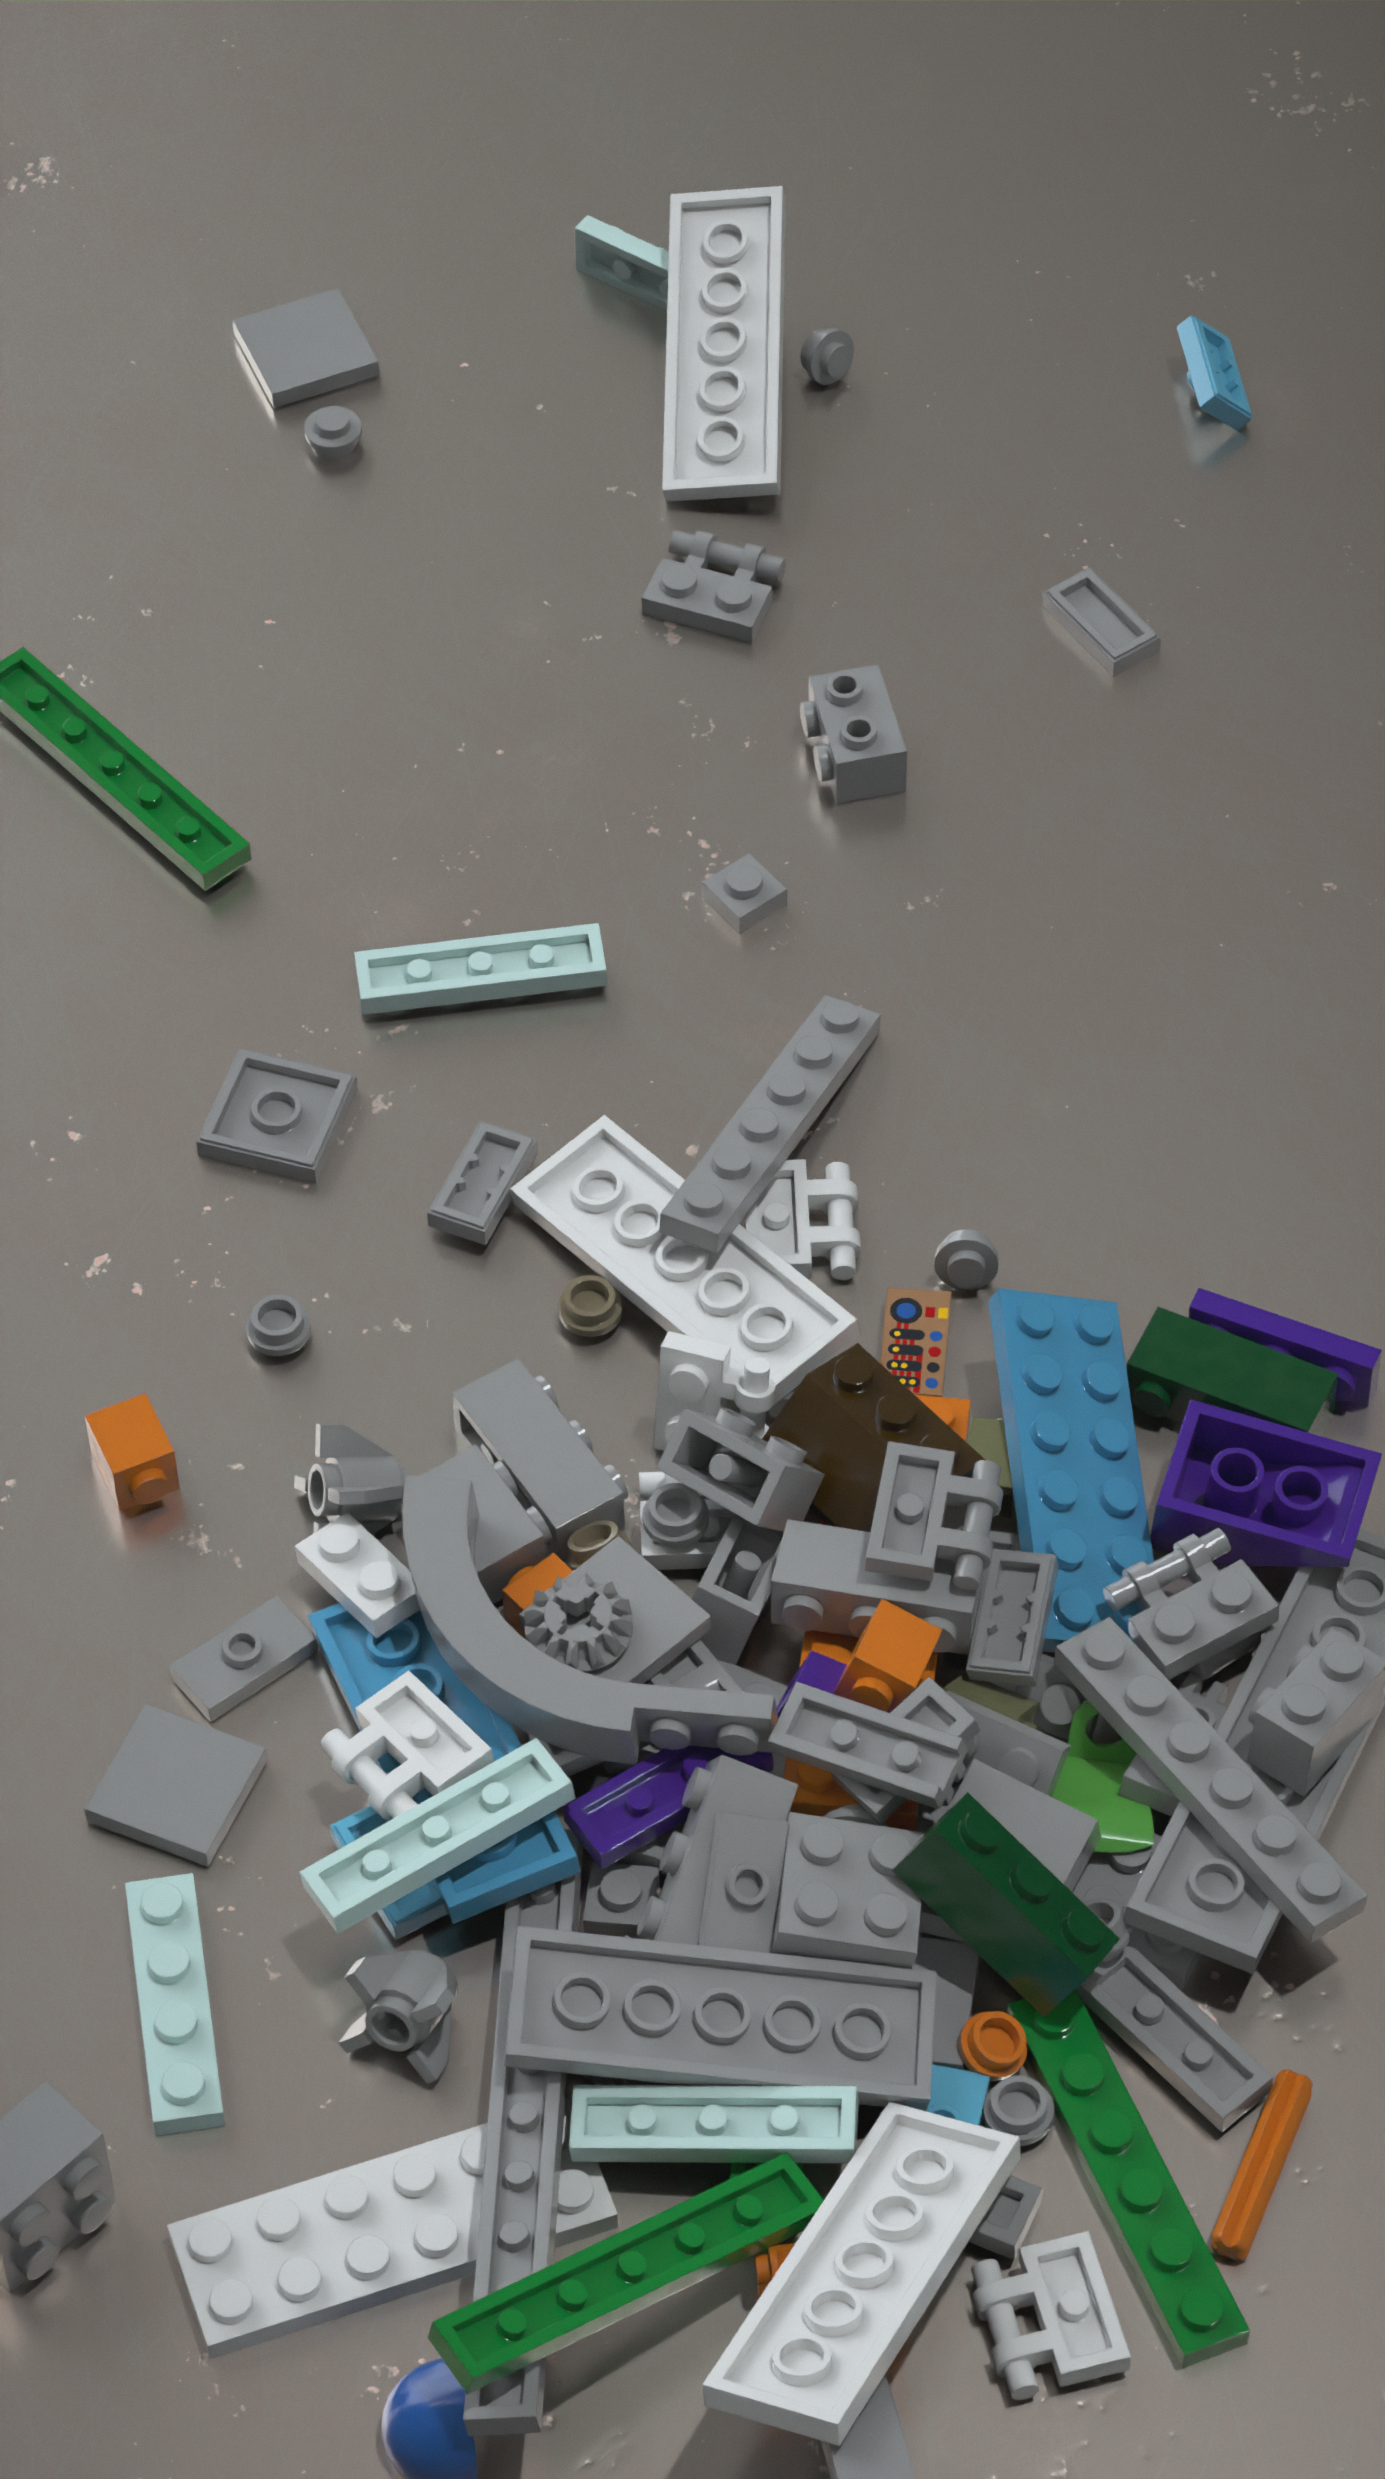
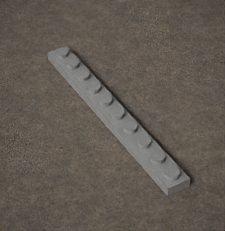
[463,1829,584,2436]

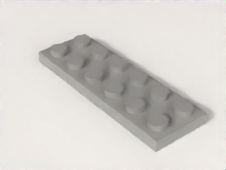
[504,1926,937,2111]

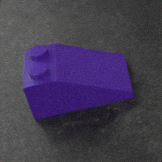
[1150,1399,1382,1567]

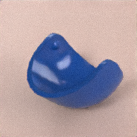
[381,2358,478,2479]

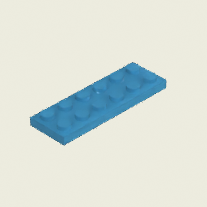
[988,1288,1154,1653]
[308,1603,581,1924]

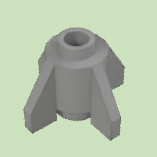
[294,1423,408,1535]
[339,1950,458,2084]

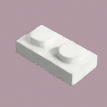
[295,1513,420,1638]

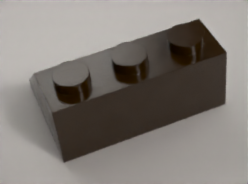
[762,1343,985,1532]

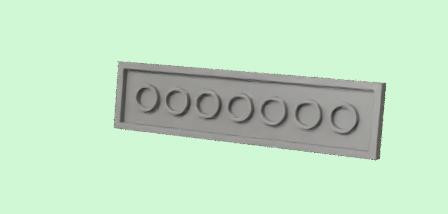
[1124,1529,1385,1974]

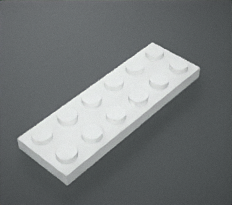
[662,186,786,502]
[510,1115,861,1406]
[167,2096,619,2359]
[702,2102,1021,2446]

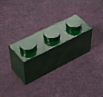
[1126,1307,1339,1436]
[892,1792,1120,2017]

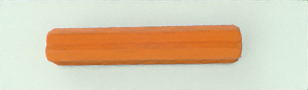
[1211,2069,1313,2260]

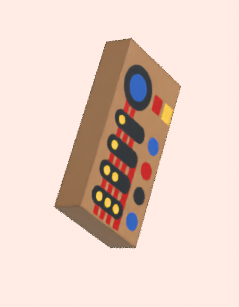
[880,1287,951,1397]

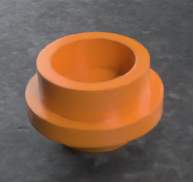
[958,2011,1027,2081]

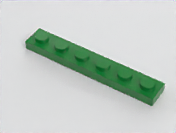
[0,647,252,891]
[1008,1989,1250,2368]
[427,2152,824,2394]

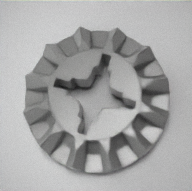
[525,1572,633,1672]

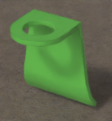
[1052,1700,1154,1854]

